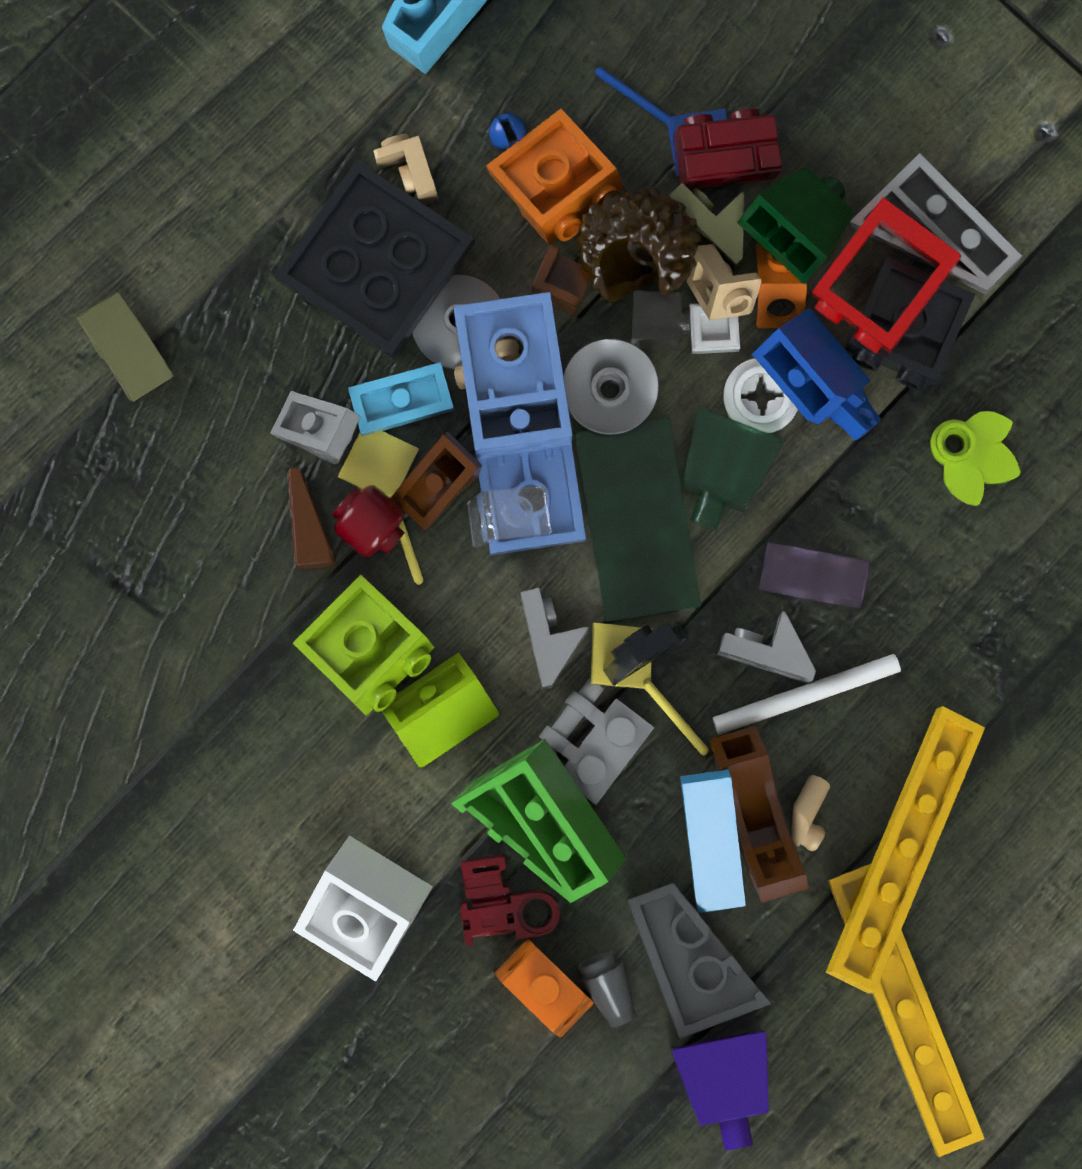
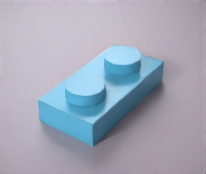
[348,362,454,436]

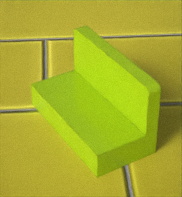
[382,652,499,767]

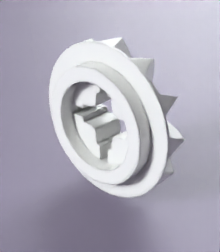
[723,358,798,435]

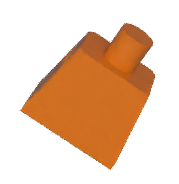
[494,938,594,1038]

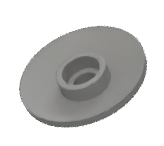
[412,275,504,370]
[563,339,659,435]

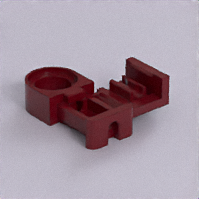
[460,854,560,946]

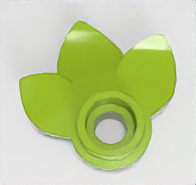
[930,411,1021,506]

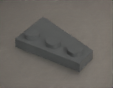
[627,883,771,1039]

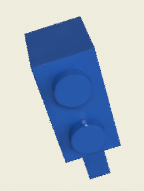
[752,308,881,441]

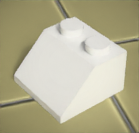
[293,835,433,981]

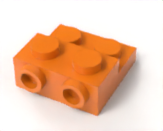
[486,109,624,245]

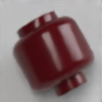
[332,485,405,557]

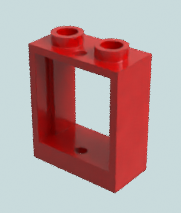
[812,197,962,354]

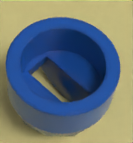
[489,113,527,153]

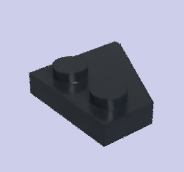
[603,622,689,686]

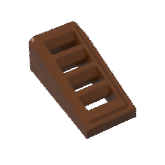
[287,468,336,570]

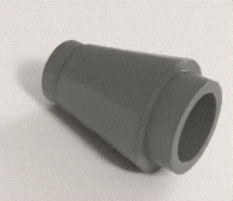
[578,950,637,1028]

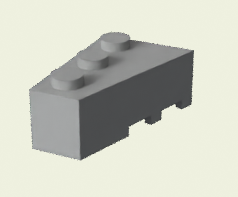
[850,153,1022,295]

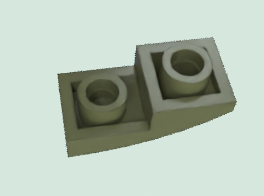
[76,292,174,402]

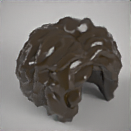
[577,187,700,302]

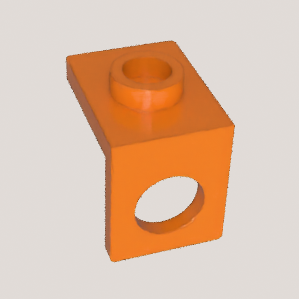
[755,243,807,328]

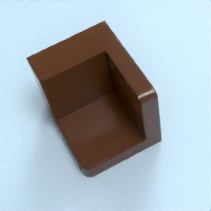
[531,244,592,316]

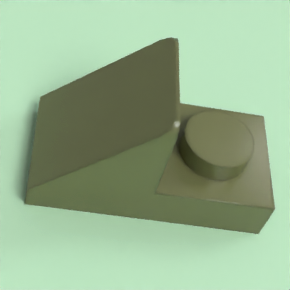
[669,183,744,273]

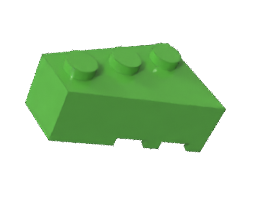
[451,739,627,903]

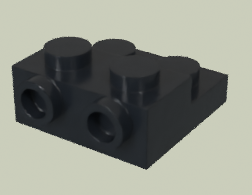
[845,256,975,390]

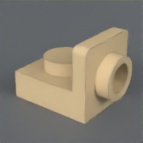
[373,134,438,204]
[686,244,762,320]

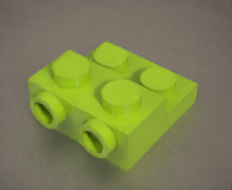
[293,575,435,716]

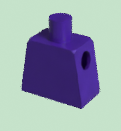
[671,1030,769,1150]

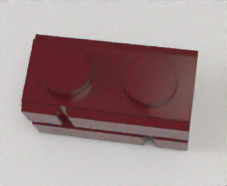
[673,109,782,190]

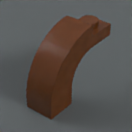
[709,726,809,903]

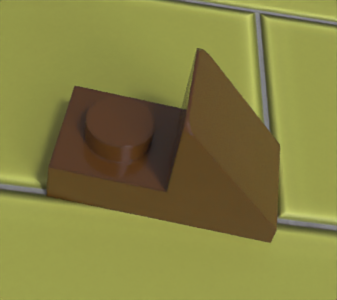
[391,431,482,531]

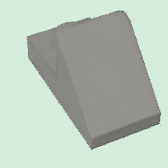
[270,391,361,464]
[520,588,589,690]
[717,611,816,684]

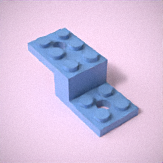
[453,292,586,555]

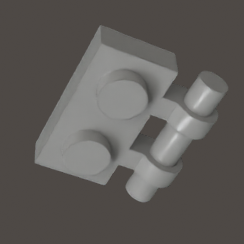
[538,678,655,805]

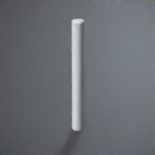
[712,654,901,735]

